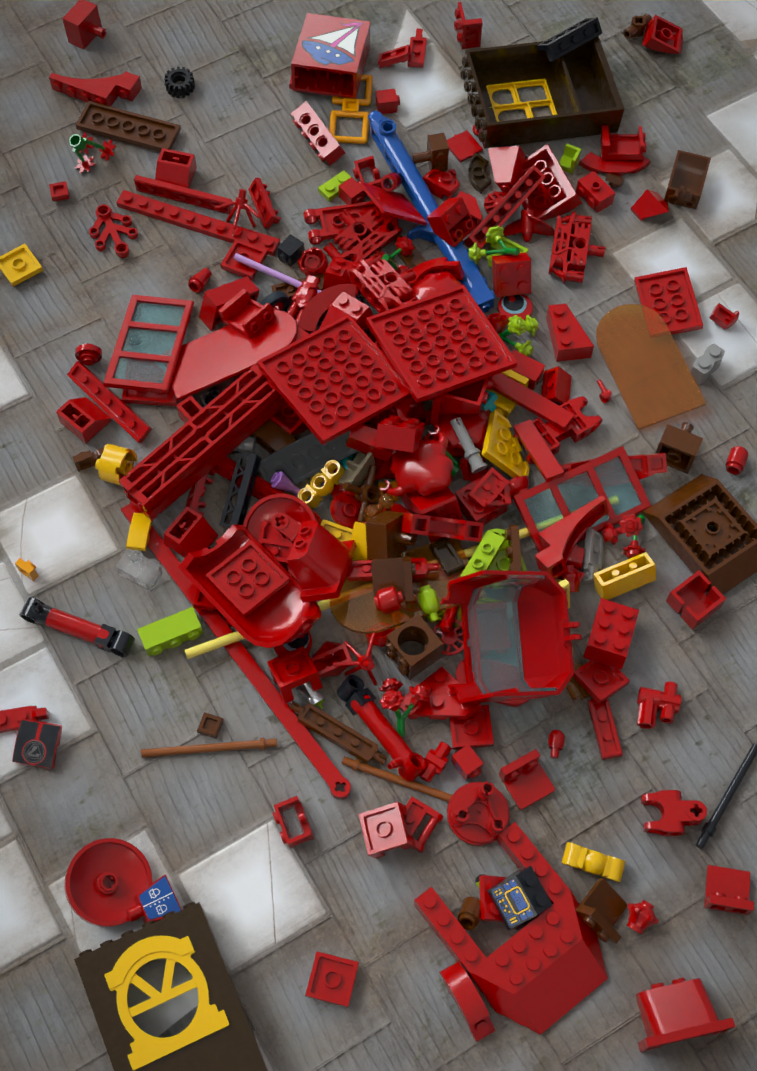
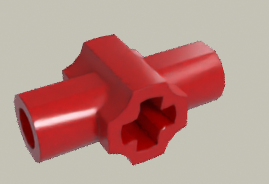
[658,681,681,724]
[419,741,452,783]

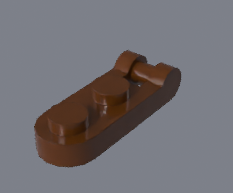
[505,525,522,578]

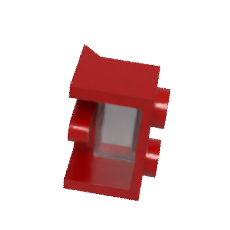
[352,155,382,196]
[273,796,315,848]

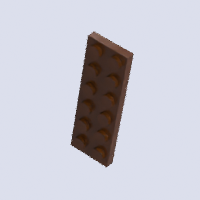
[76,101,181,152]

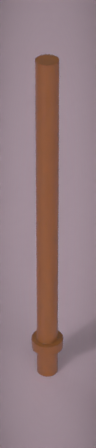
[141,737,277,758]
[342,756,452,802]

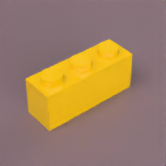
[593,552,656,600]

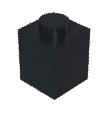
[277,234,304,266]

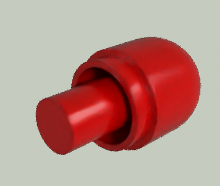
[548,730,565,759]

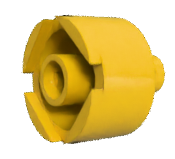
[95,444,137,486]

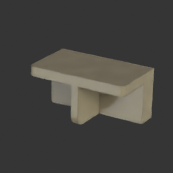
[338,452,376,486]

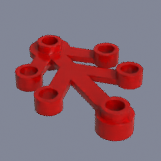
[89,204,138,258]

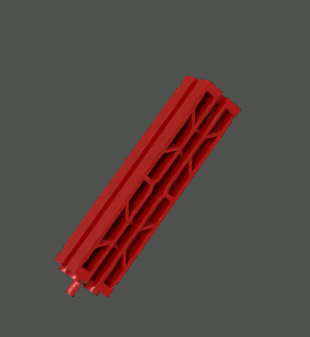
[119,363,285,522]

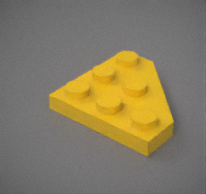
[482,410,530,478]

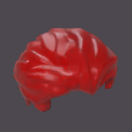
[298,247,328,276]

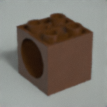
[385,614,443,680]

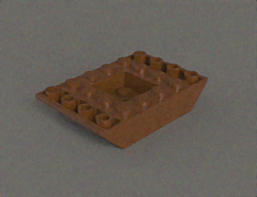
[642,474,757,595]

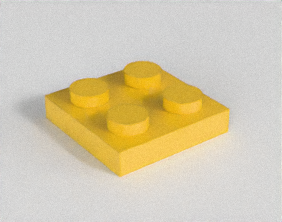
[0,243,43,287]

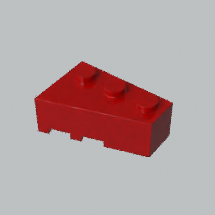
[546,303,594,362]

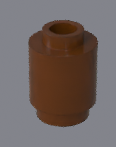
[458,897,481,930]

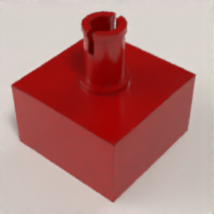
[62,0,107,50]

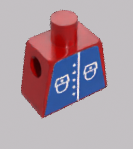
[126,875,182,924]

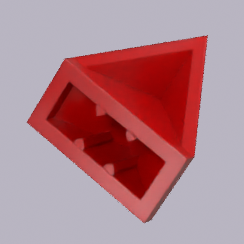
[630,189,669,221]
[311,641,353,678]

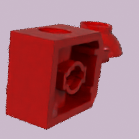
[455,473,529,525]

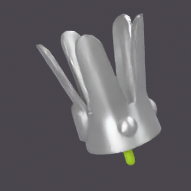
[297,682,325,709]

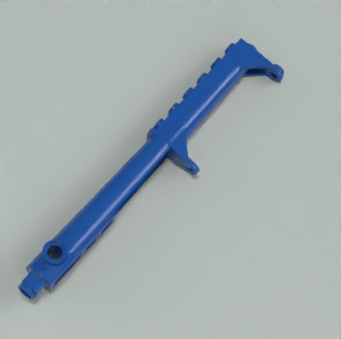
[368,110,495,313]

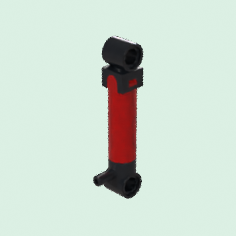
[19,597,135,657]

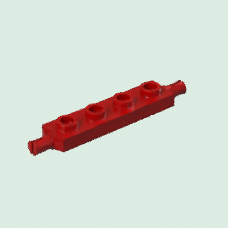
[346,558,439,582]

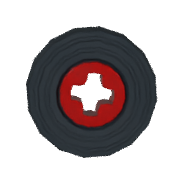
[261,291,290,312]

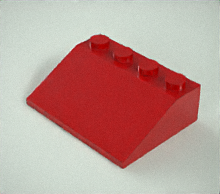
[520,144,582,221]

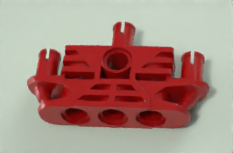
[323,207,402,262]
[548,211,605,284]
[349,254,419,313]

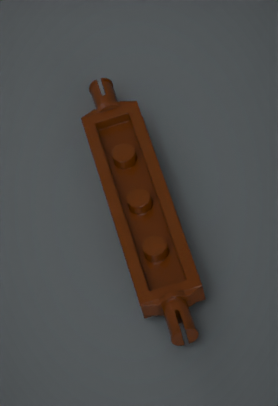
[289,701,387,765]

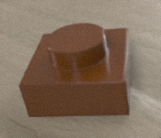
[605,173,625,188]

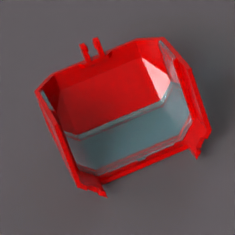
[440,570,582,703]

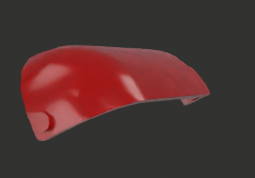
[178,524,321,648]

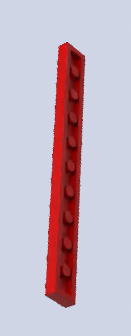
[116,190,280,256]

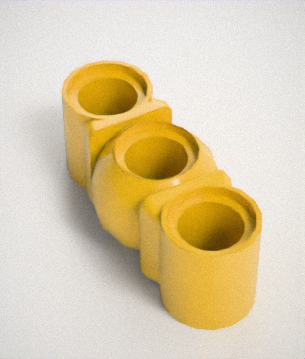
[298,460,346,509]
[561,842,626,882]

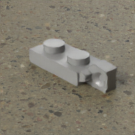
[583,528,604,583]

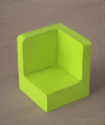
[559,144,582,174]

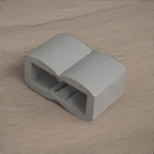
[689,344,725,385]

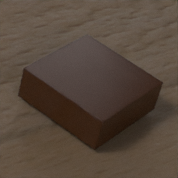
[197,712,224,739]

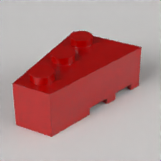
[199,277,260,331]

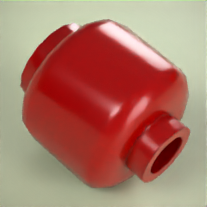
[374,586,405,615]

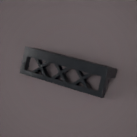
[537,17,602,61]
[219,452,262,528]

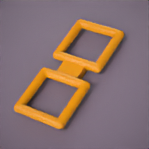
[329,74,373,144]

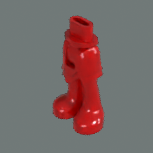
[287,275,320,333]

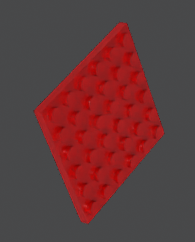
[366,285,518,403]
[256,314,412,445]

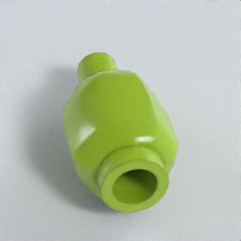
[418,585,440,622]

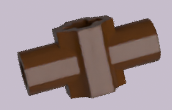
[623,13,652,39]

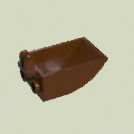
[664,150,711,209]

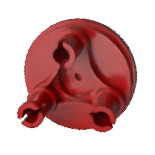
[447,781,510,846]

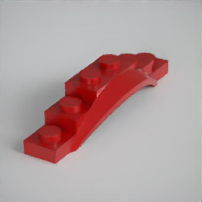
[557,453,667,487]

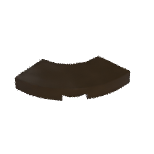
[468,153,491,194]

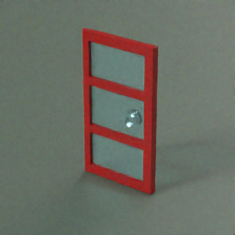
[103,294,194,394]
[512,446,651,553]

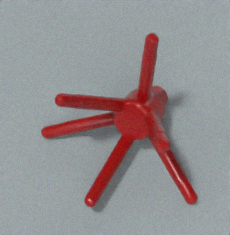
[214,189,260,229]
[332,632,377,686]

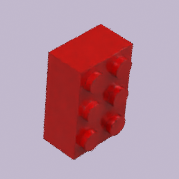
[583,598,639,670]

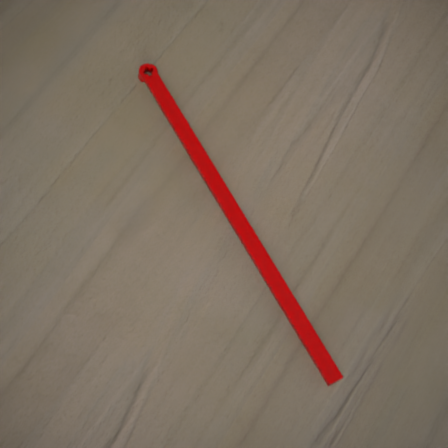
[121,502,351,799]

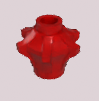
[555,565,585,593]
[627,900,659,934]

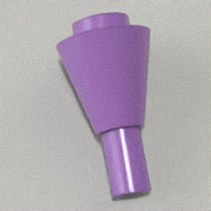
[270,471,301,496]

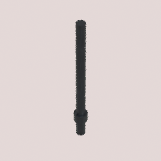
[695,744,757,849]

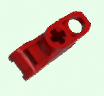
[641,790,707,836]

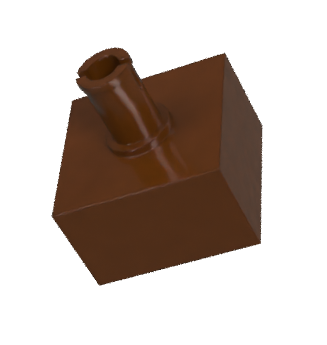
[655,422,703,474]
[365,510,417,560]

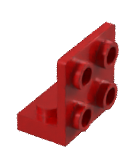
[454,2,483,49]
[499,749,555,810]
[704,865,754,915]

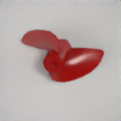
[503,208,555,242]

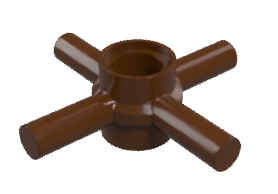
[343,465,392,523]

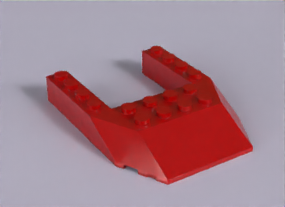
[414,822,608,1035]

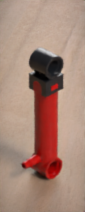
[337,674,426,782]

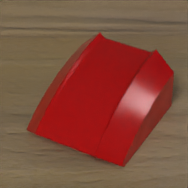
[642,15,683,54]

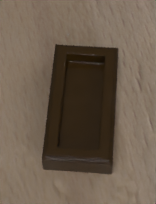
[429,538,465,577]

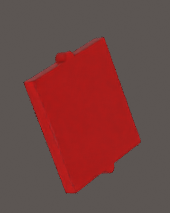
[447,130,483,163]

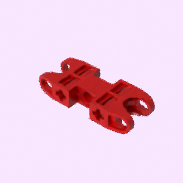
[513,396,603,464]

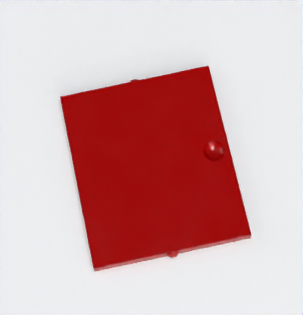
[360,182,427,226]

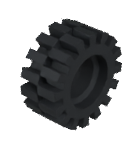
[164,67,195,98]

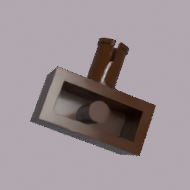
[412,133,449,171]

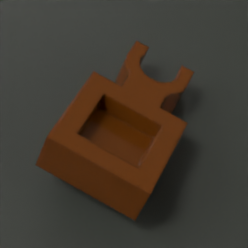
[73,447,104,472]

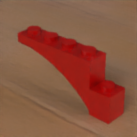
[49,71,142,106]
[535,495,609,579]

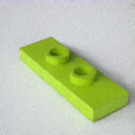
[460,530,505,577]

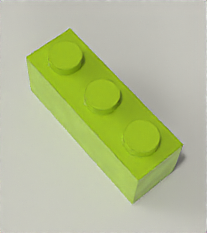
[137,607,203,656]

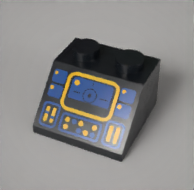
[487,866,552,930]

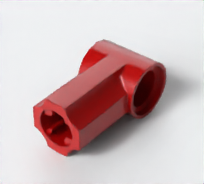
[636,687,661,729]

